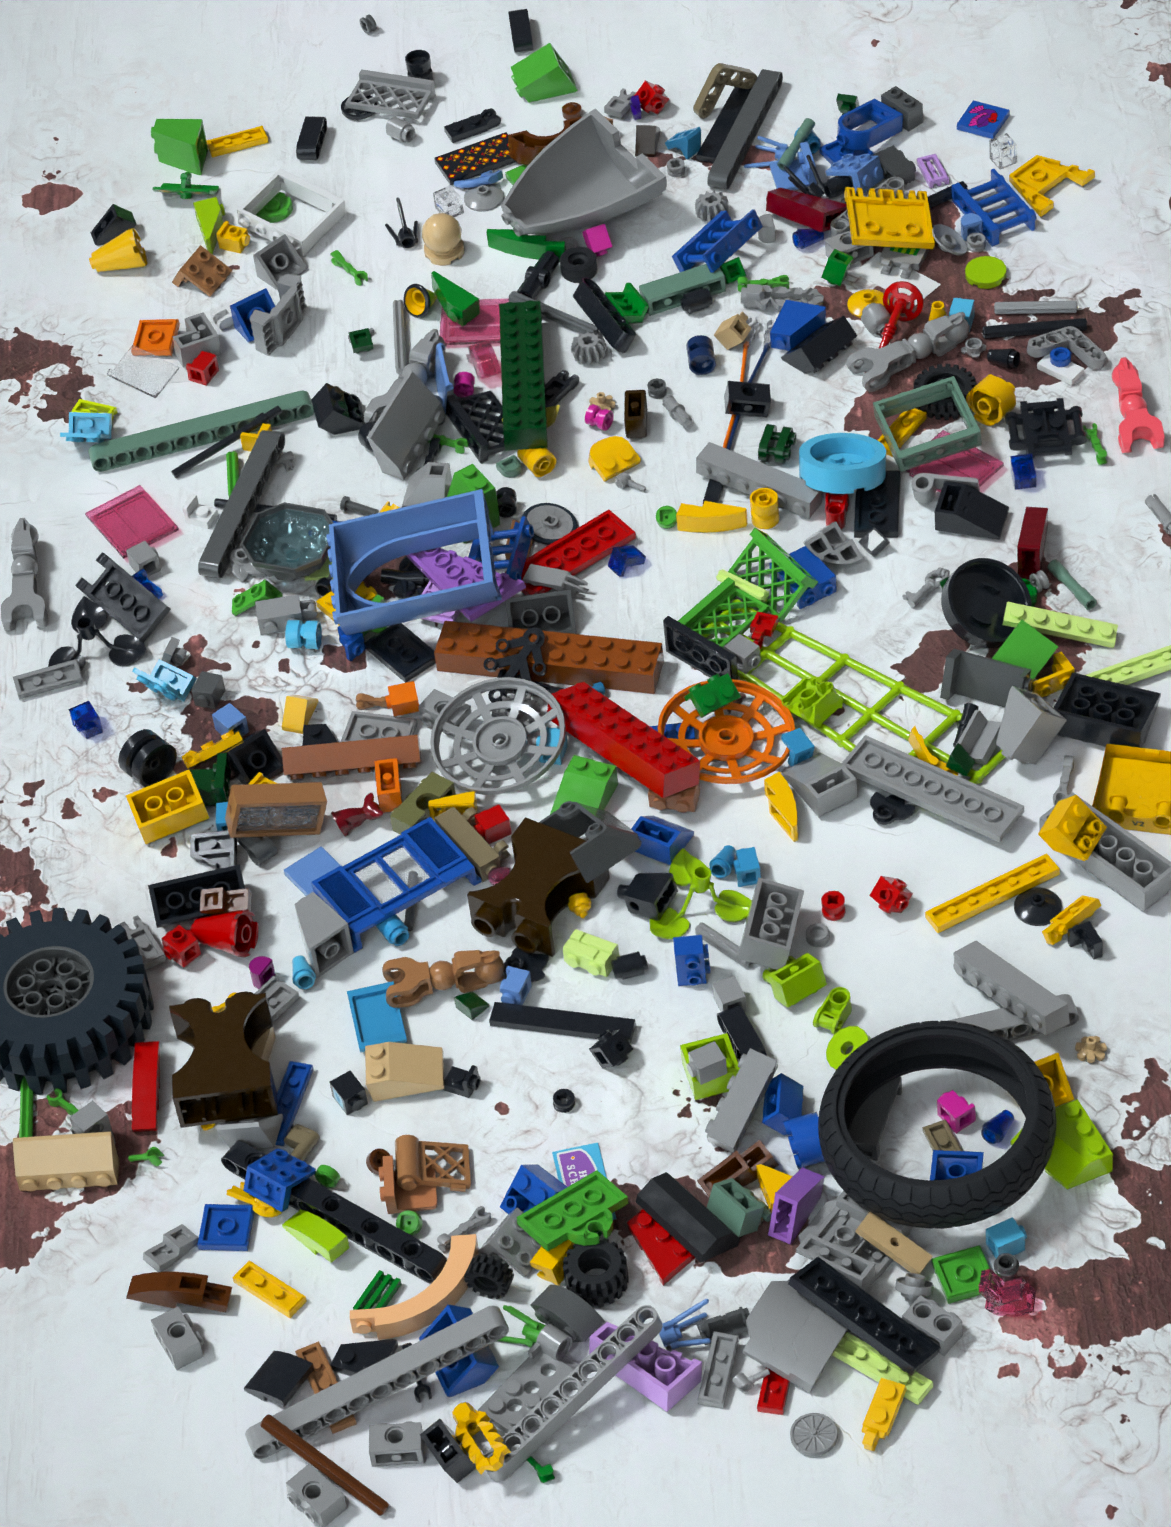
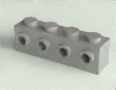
[705,1048,778,1153]

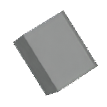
[253,234,307,289]
[216,1114,283,1148]

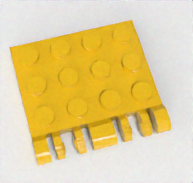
[844,187,935,249]

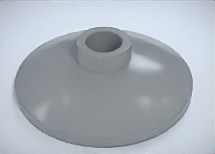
[464,184,504,212]
[932,224,967,256]

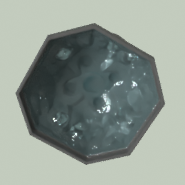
[241,502,333,581]

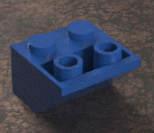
[631,816,694,865]
[500,1164,567,1214]

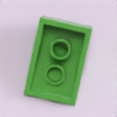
[550,755,618,814]

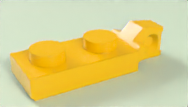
[181,730,242,768]
[1042,895,1102,945]
[861,1378,907,1451]

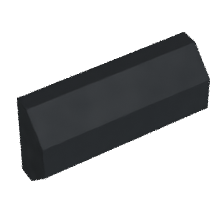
[636,1172,740,1263]

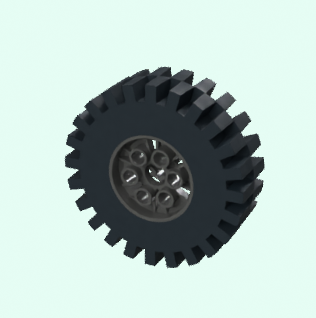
[0,908,154,1095]

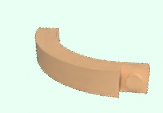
[350,1234,479,1340]

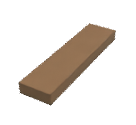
[295,1341,356,1434]

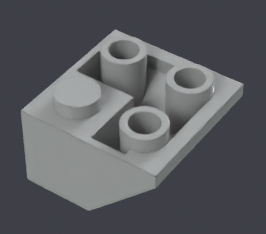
[402,462,452,507]

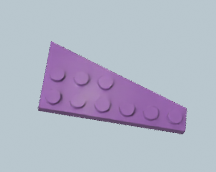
[406,547,526,622]

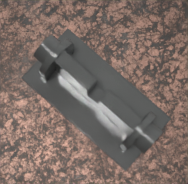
[696,1307,750,1346]

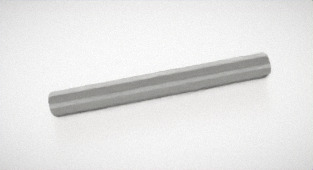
[392,299,407,375]

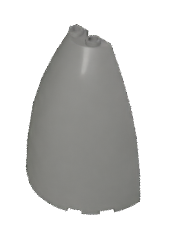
[501,108,667,237]

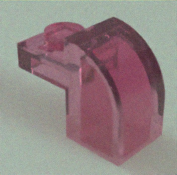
[466,340,501,379]
[979,1269,1036,1317]

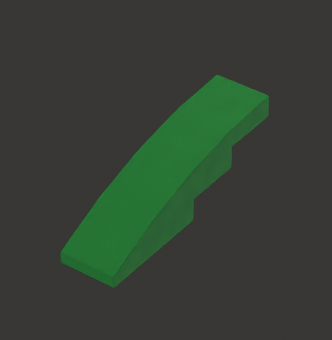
[486,229,566,262]

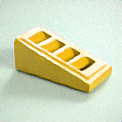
[428,791,477,820]

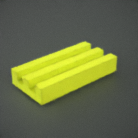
[71,399,118,420]

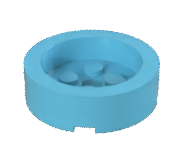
[799,433,886,494]

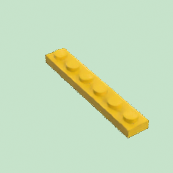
[925,853,1060,933]

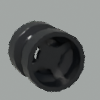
[496,487,517,518]

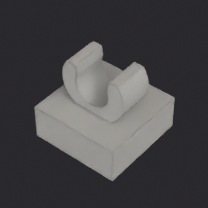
[162,637,187,666]

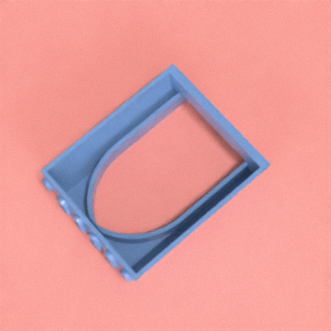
[326,489,502,635]

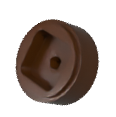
[562,102,582,120]
[366,1148,390,1175]

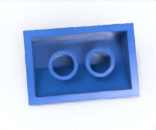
[419,1304,499,1397]

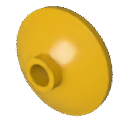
[847,289,889,318]

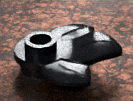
[870,792,916,825]
[504,947,549,982]

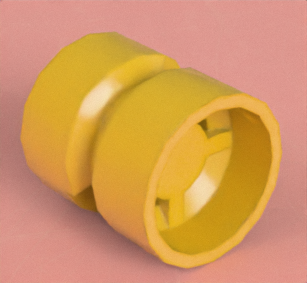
[517,448,556,477]
[750,488,780,529]

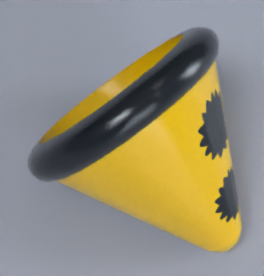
[403,284,437,318]

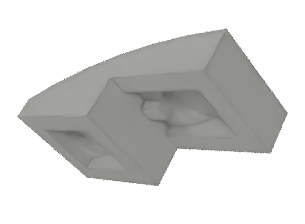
[143,1224,199,1272]

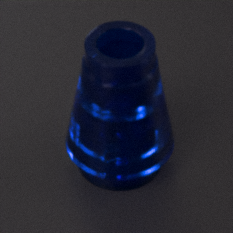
[792,229,824,249]
[981,1110,1014,1144]

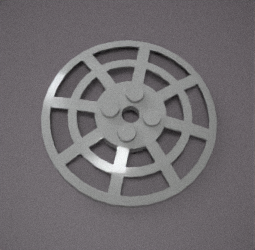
[430,677,566,795]

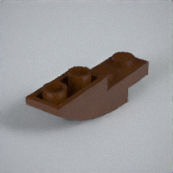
[126,1271,232,1313]

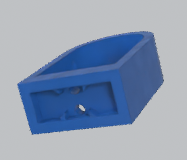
[836,98,903,150]

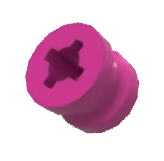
[453,372,475,398]

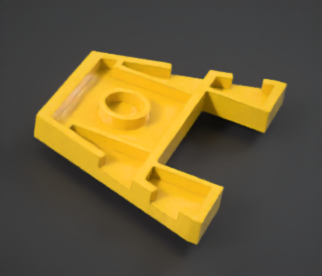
[1009,155,1095,217]

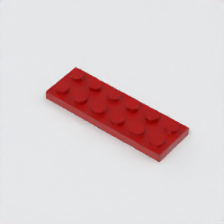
[505,509,636,596]

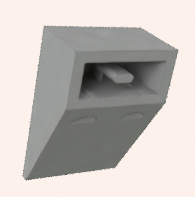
[781,752,858,817]

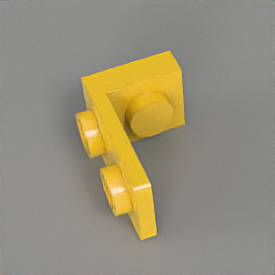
[1032,651,1075,697]

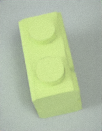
[563,929,620,977]

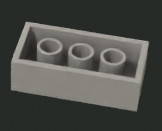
[737,878,804,970]

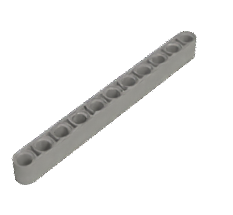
[245,1306,509,1459]

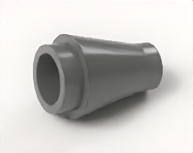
[993,1253,1019,1289]

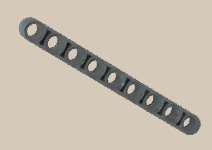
[707,69,783,190]
[198,430,285,578]

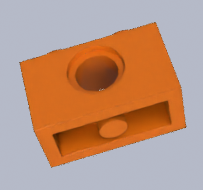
[374,758,403,813]

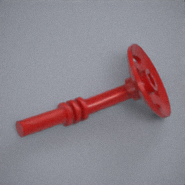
[878,281,924,349]

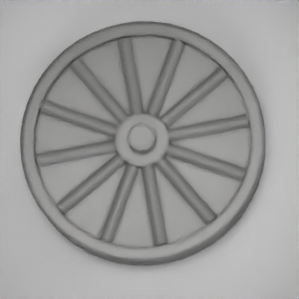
[790,1413,838,1456]

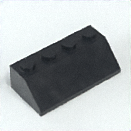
[148,864,245,928]

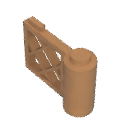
[395,1135,471,1192]

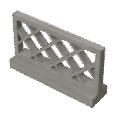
[345,69,436,119]

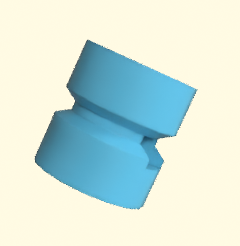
[285,620,322,649]

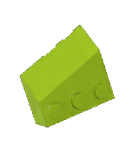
[1010,1099,1113,1190]

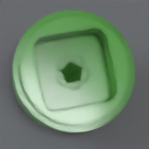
[656,506,677,529]
[314,1165,340,1188]
[396,1210,423,1236]

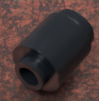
[680,288,712,314]
[611,951,648,980]

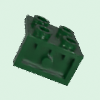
[190,753,231,807]

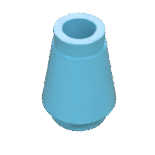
[292,956,316,989]

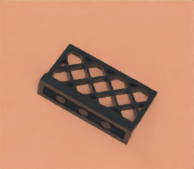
[446,391,505,463]

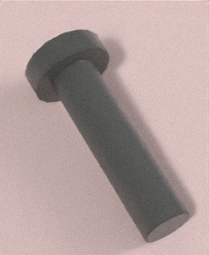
[340,496,379,515]

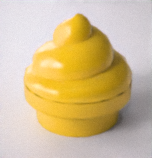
[568,893,592,918]

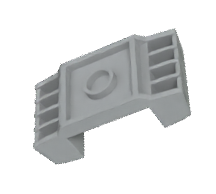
[250,274,307,356]

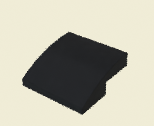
[244,1351,314,1407]

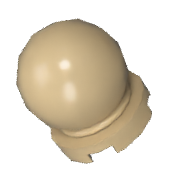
[422,213,464,266]

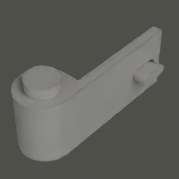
[911,473,980,504]

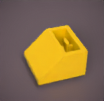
[1038,795,1107,861]

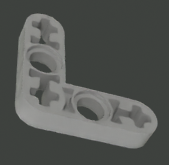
[1027,326,1106,369]

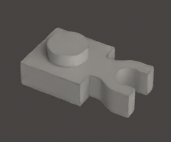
[604,88,636,118]

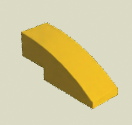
[676,501,748,533]
[764,772,798,842]

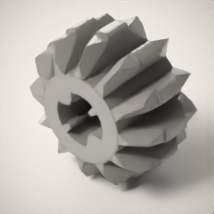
[695,190,729,222]
[571,331,607,365]

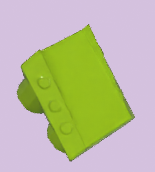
[778,677,843,727]

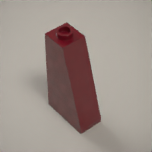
[766,188,847,232]
[1017,507,1048,579]

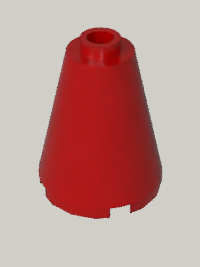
[190,910,258,957]

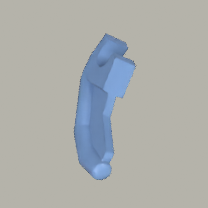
[454,170,503,188]

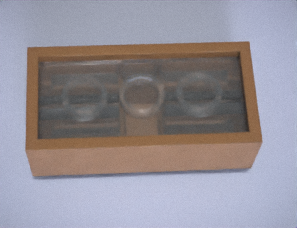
[225,782,327,838]

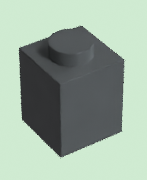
[192,671,225,709]

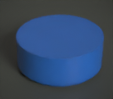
[1050,347,1071,367]

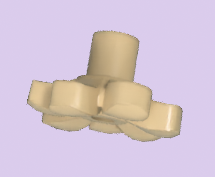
[589,392,616,410]
[1075,1036,1107,1063]

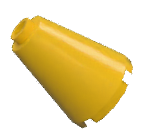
[89,228,148,272]

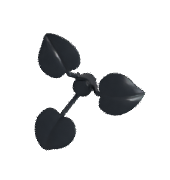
[48,596,147,671]

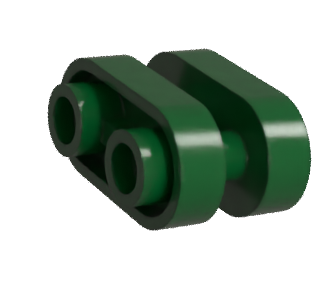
[758,424,797,464]

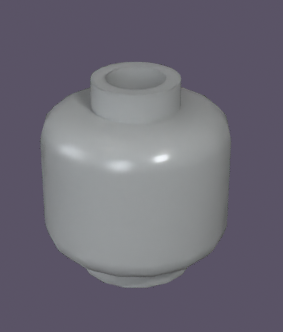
[861,303,891,334]

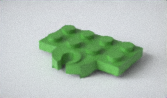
[517,1170,628,1251]

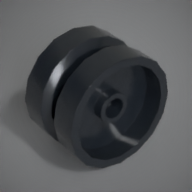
[118,729,177,787]

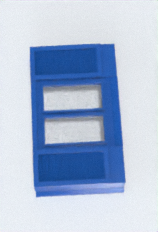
[312,817,482,953]

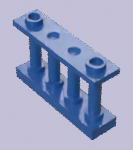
[951,169,1037,247]
[672,209,763,273]
[468,516,534,580]

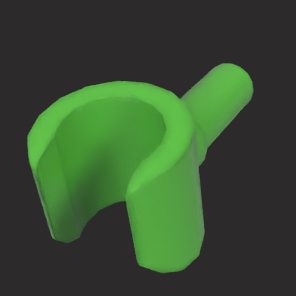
[128,1147,164,1166]

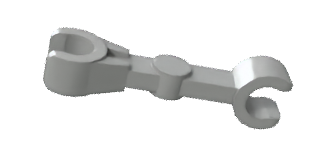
[1053,755,1074,805]
[437,1206,491,1252]

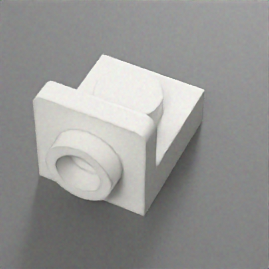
[182,494,218,529]

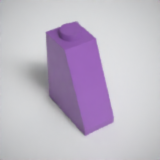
[768,1167,825,1244]

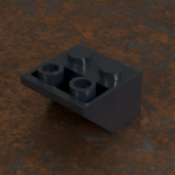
[311,383,365,435]

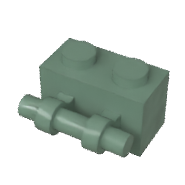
[707,1178,772,1237]

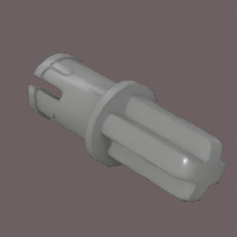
[662,395,692,427]

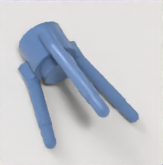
[744,136,789,168]
[659,1299,711,1350]

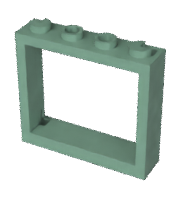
[873,376,982,472]

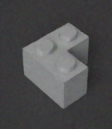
[173,312,221,367]

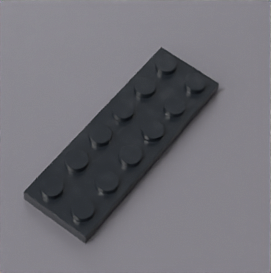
[788,1257,941,1376]

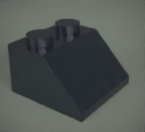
[222,729,283,785]

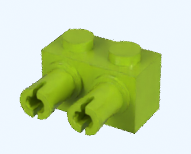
[762,953,827,1008]

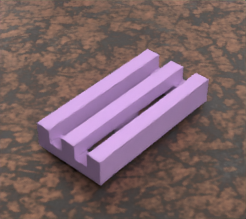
[917,154,949,188]

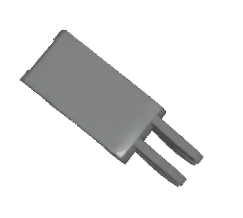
[522,564,589,599]

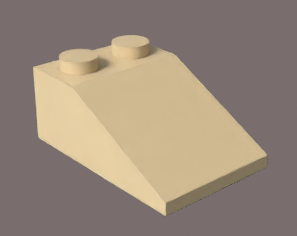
[365,1042,444,1102]

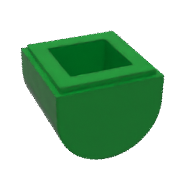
[719,257,746,284]

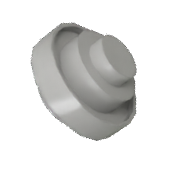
[895,1273,934,1303]

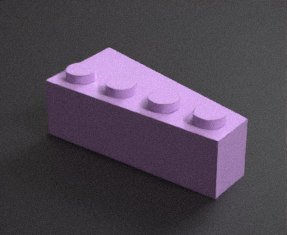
[589,1322,702,1412]

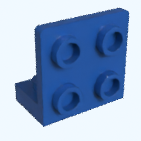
[243,1148,316,1212]

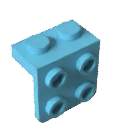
[60,412,112,443]
[132,659,197,702]

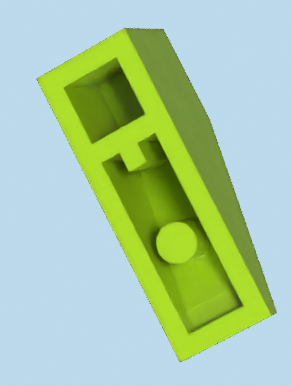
[193,197,225,254]

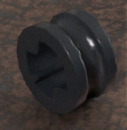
[553,1089,575,1113]

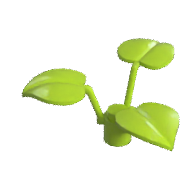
[649,848,751,939]

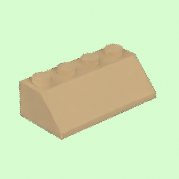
[13,1132,119,1192]

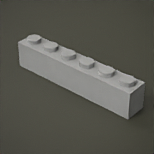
[696,442,822,519]
[953,941,1070,1036]

